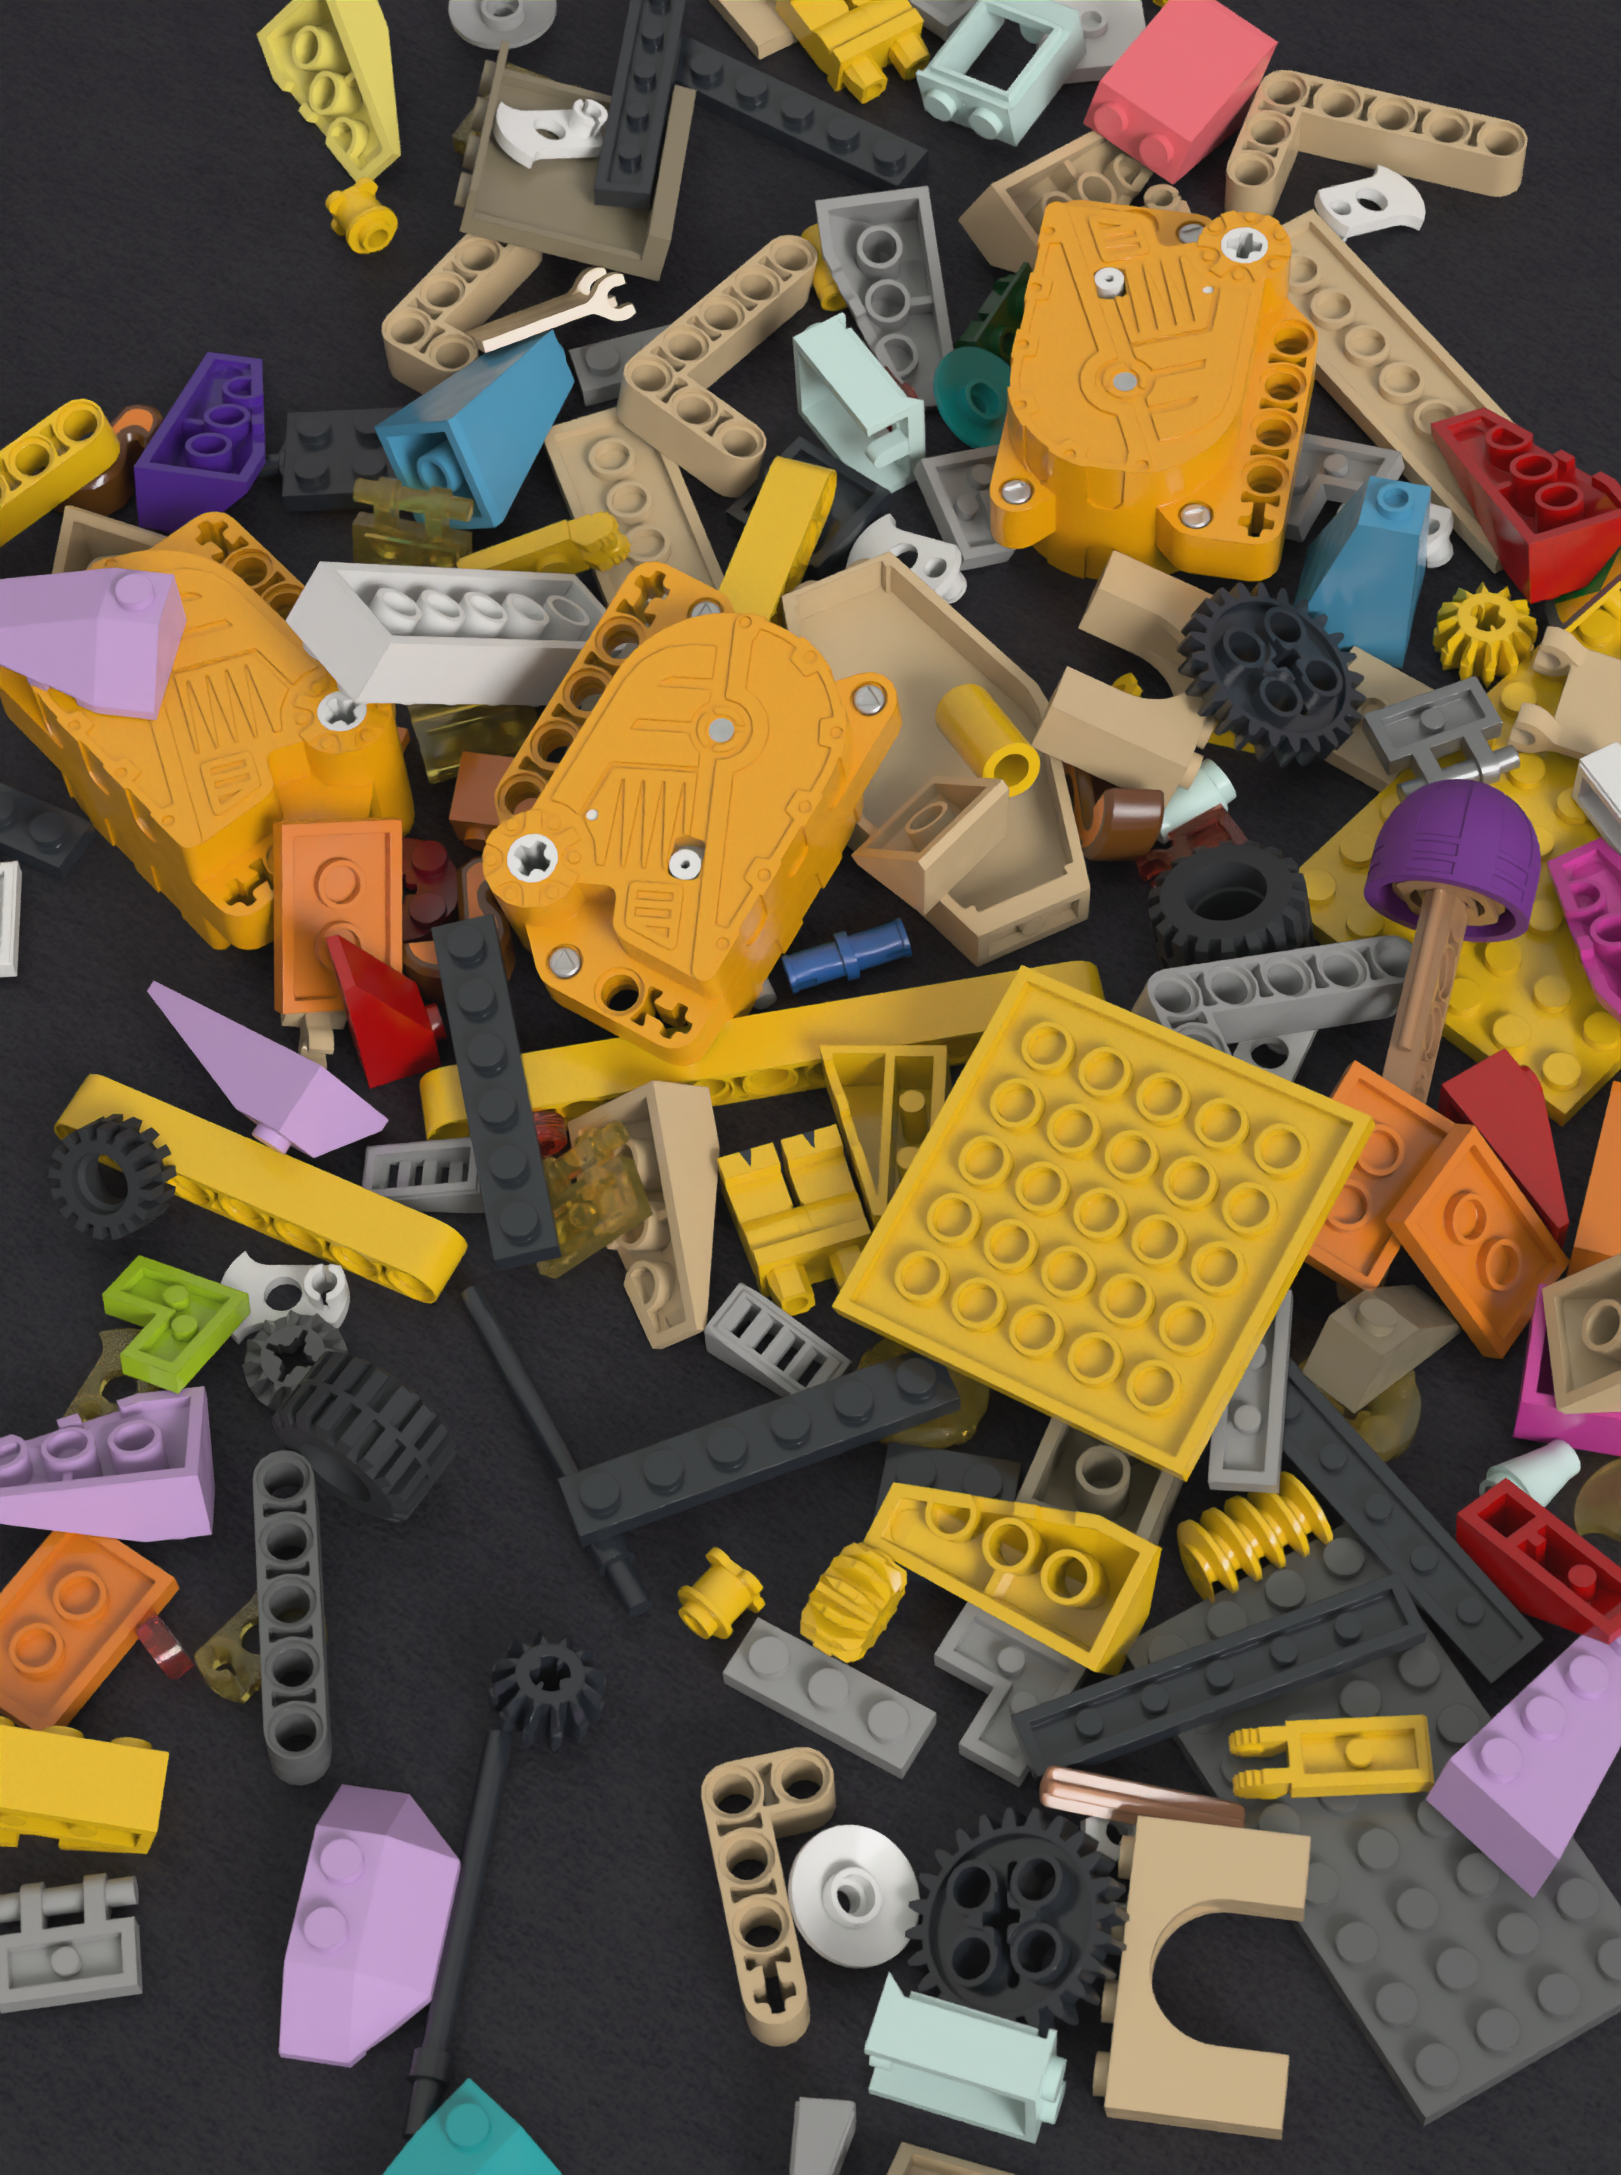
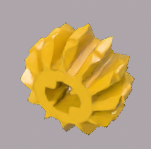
[1433,582,1538,688]
[800,1542,907,1663]

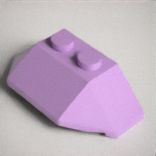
[279,1784,461,2068]

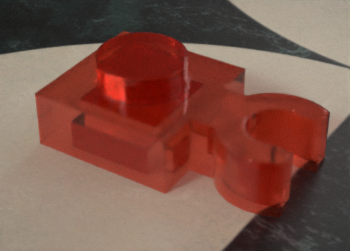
[1135,803,1249,889]

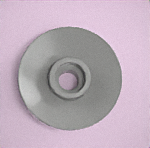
[448,0,557,50]

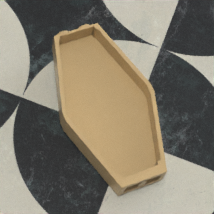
[781,551,1091,967]

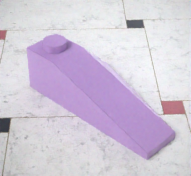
[0,568,187,720]
[147,981,388,1158]
[0,1386,215,1542]

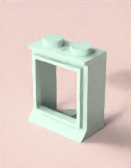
[916,0,1087,147]
[793,312,926,493]
[864,1972,1067,2144]

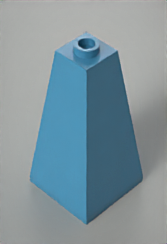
[374,329,575,532]
[1293,476,1432,669]

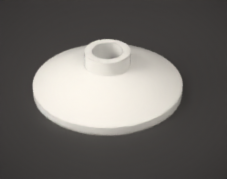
[788,1825,920,1968]

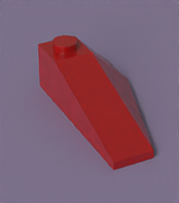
[1430,407,1621,604]

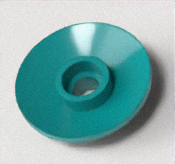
[933,347,1011,449]

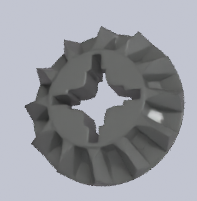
[242,1310,348,1411]

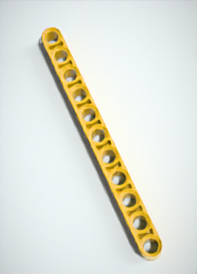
[419,961,1105,1141]

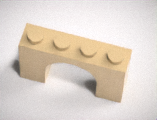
[1031,550,1217,808]
[1093,1816,1311,2140]

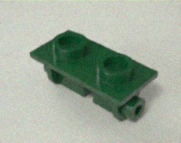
[953,262,1033,365]

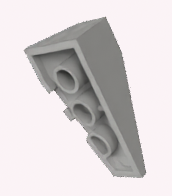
[815,186,953,411]

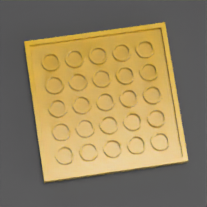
[832,965,1376,1482]

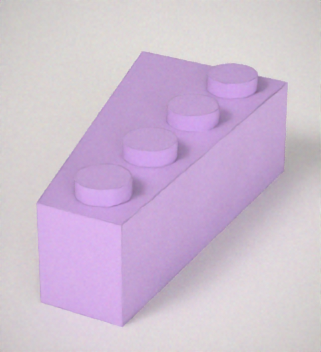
[1426,1635,1621,1898]

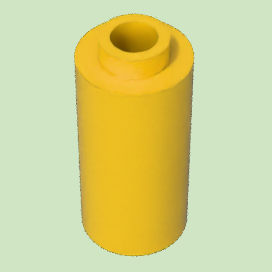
[935,684,1040,798]

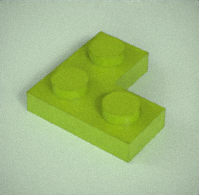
[102,1255,251,1394]

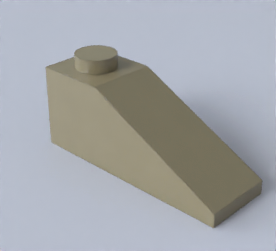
[1302,1284,1463,1414]

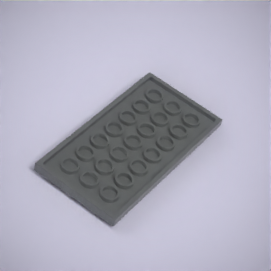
[1124,1525,1621,2127]

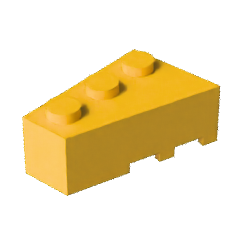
[819,1045,952,1232]
[0,1716,169,1854]

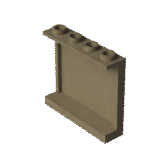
[454,40,696,281]

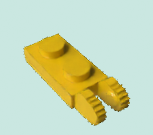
[456,510,631,574]
[1228,1715,1434,1800]

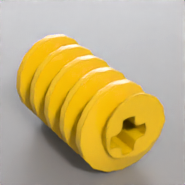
[1177,1471,1333,1604]

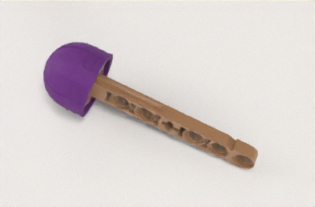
[1336,779,1541,1303]

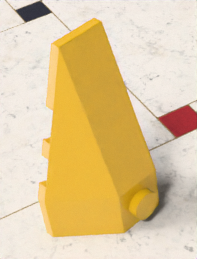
[863,1482,1162,1676]

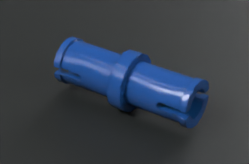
[781,917,912,995]

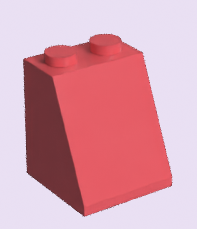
[1083,0,1278,185]

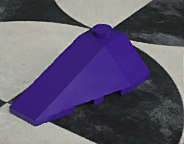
[134,352,265,535]

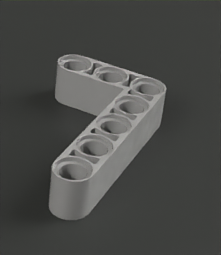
[1131,935,1413,1056]

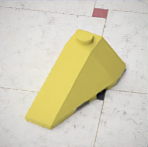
[257,0,401,182]

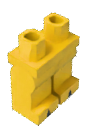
[775,0,930,104]
[717,1124,871,1316]

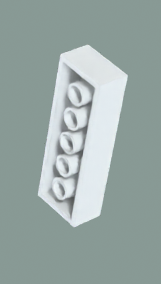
[285,561,628,707]

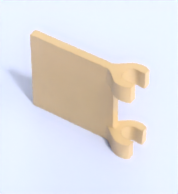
[464,266,636,353]
[1507,626,1621,760]

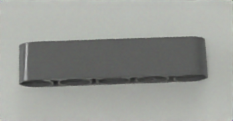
[253,1450,332,1786]

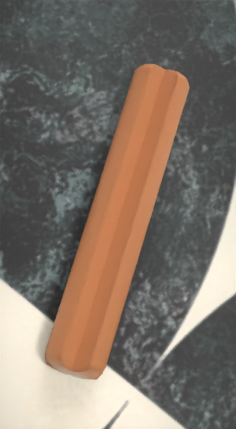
[1040,1765,1245,1828]

